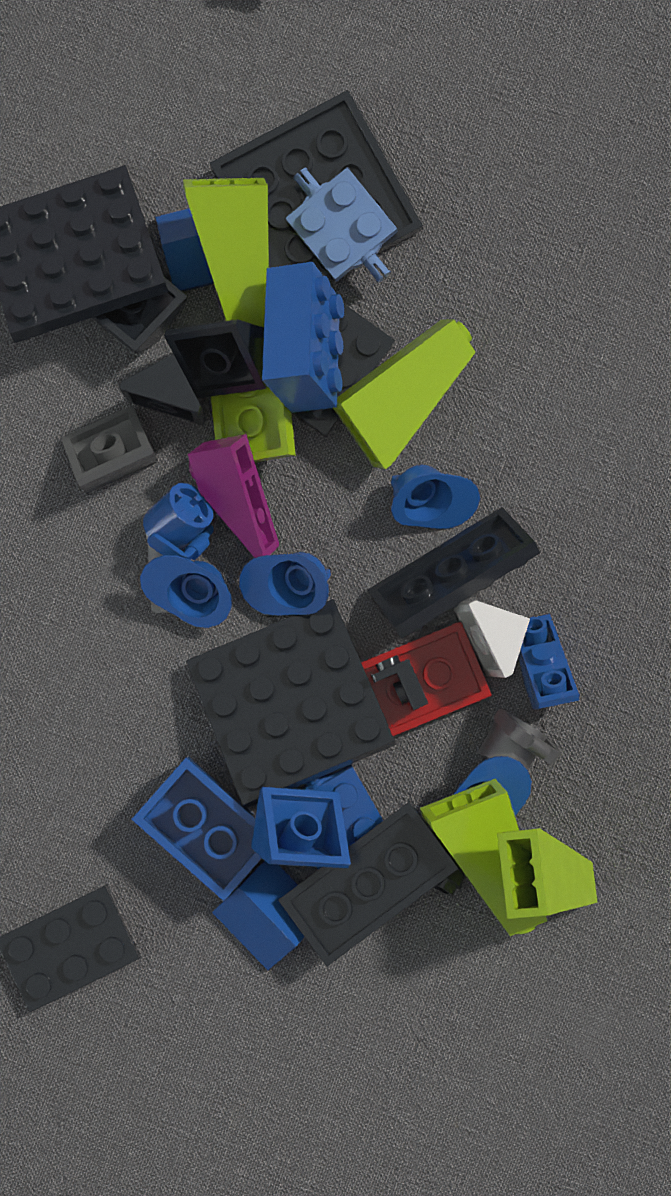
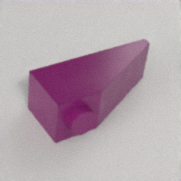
[188,434,280,558]

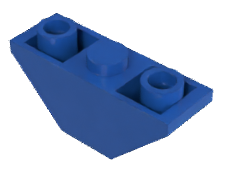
[518,614,580,710]

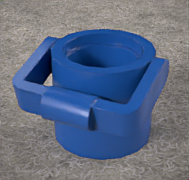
[143,483,214,560]

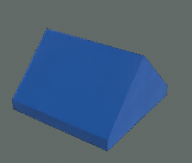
[155,208,214,292]
[251,787,351,868]
[212,861,305,970]

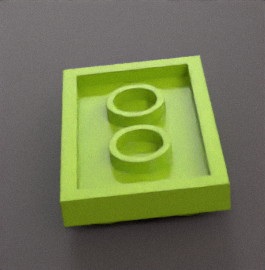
[211,386,296,463]

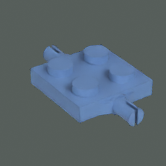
[286,167,398,283]

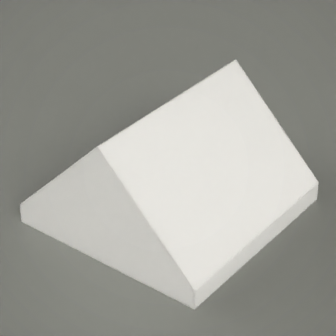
[454,600,530,678]

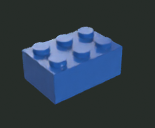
[262,262,344,413]
[131,757,262,901]

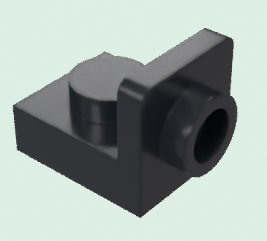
[371,655,429,710]

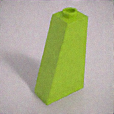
[183,178,269,327]
[334,319,476,470]
[420,779,547,936]
[497,828,598,919]

